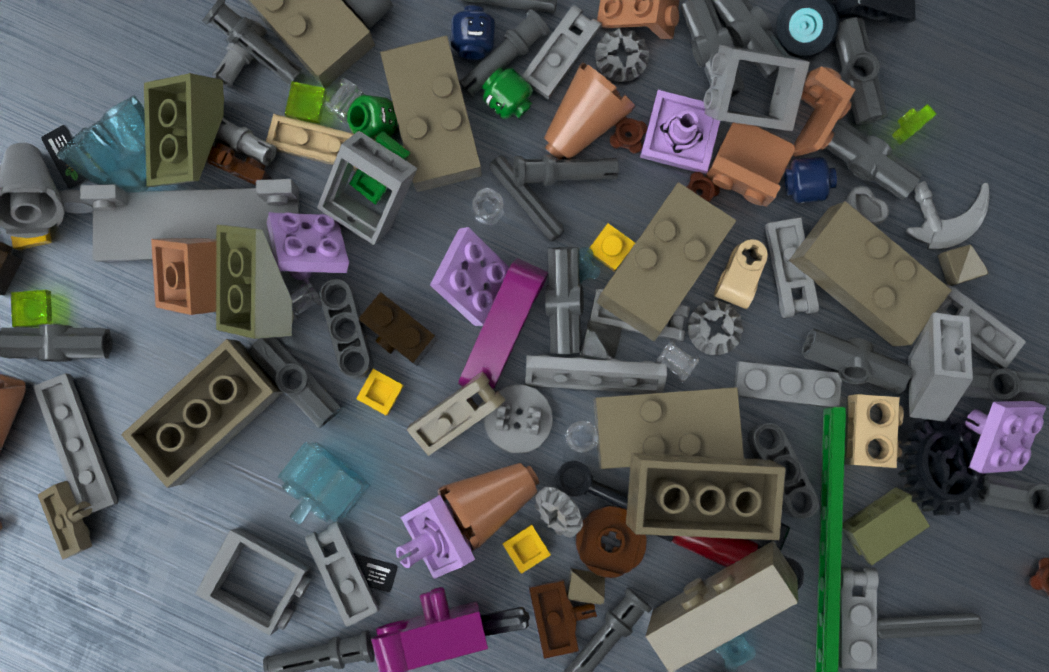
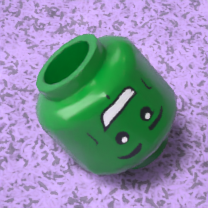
[482,68,533,120]
[347,95,398,141]

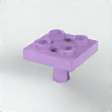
[640,90,720,174]
[267,212,349,280]
[430,227,509,326]
[965,401,1046,473]
[396,495,475,579]

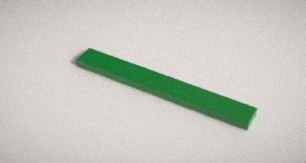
[815,407,846,672]

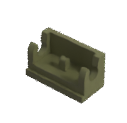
[842,487,930,565]

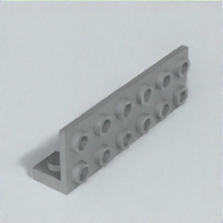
[80,179,300,262]

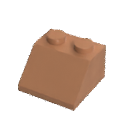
[151,238,216,315]

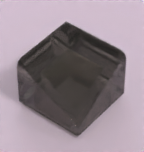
[580,320,622,360]

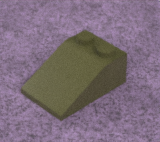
[144,73,224,187]
[216,225,294,339]

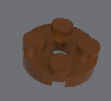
[575,506,647,578]

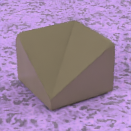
[937,244,989,286]
[567,568,605,605]

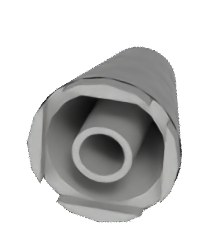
[0,143,64,238]

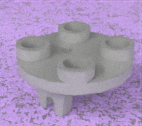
[484,384,553,453]

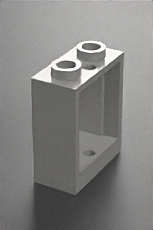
[704,45,810,131]
[317,131,418,245]
[908,312,973,422]
[195,528,311,636]

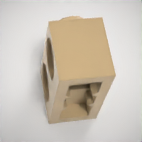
[844,394,904,468]

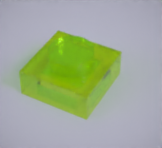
[284,81,327,124]
[892,104,936,145]
[11,290,52,328]

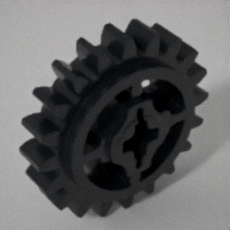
[897,418,986,516]

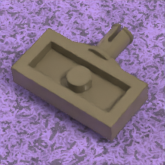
[38,481,92,560]

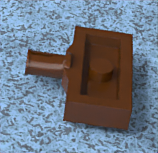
[206,143,272,186]
[529,579,597,659]

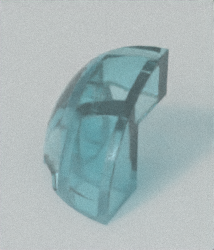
[56,95,149,193]

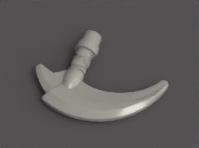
[906,181,990,249]

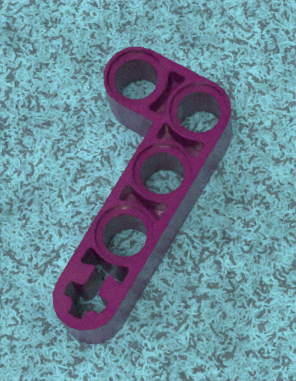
[458,258,548,390]

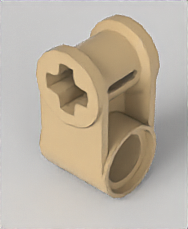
[714,239,768,309]

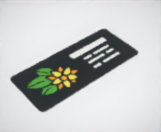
[41,125,92,188]
[337,551,398,592]

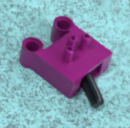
[371,587,530,672]

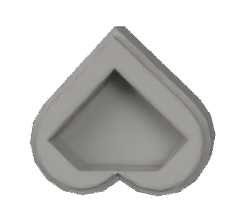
[846,186,889,226]

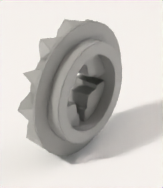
[595,27,649,82]
[688,300,744,355]
[534,487,583,538]

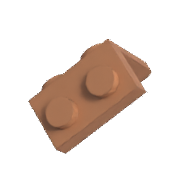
[597,0,679,39]
[793,66,855,157]
[705,122,795,207]

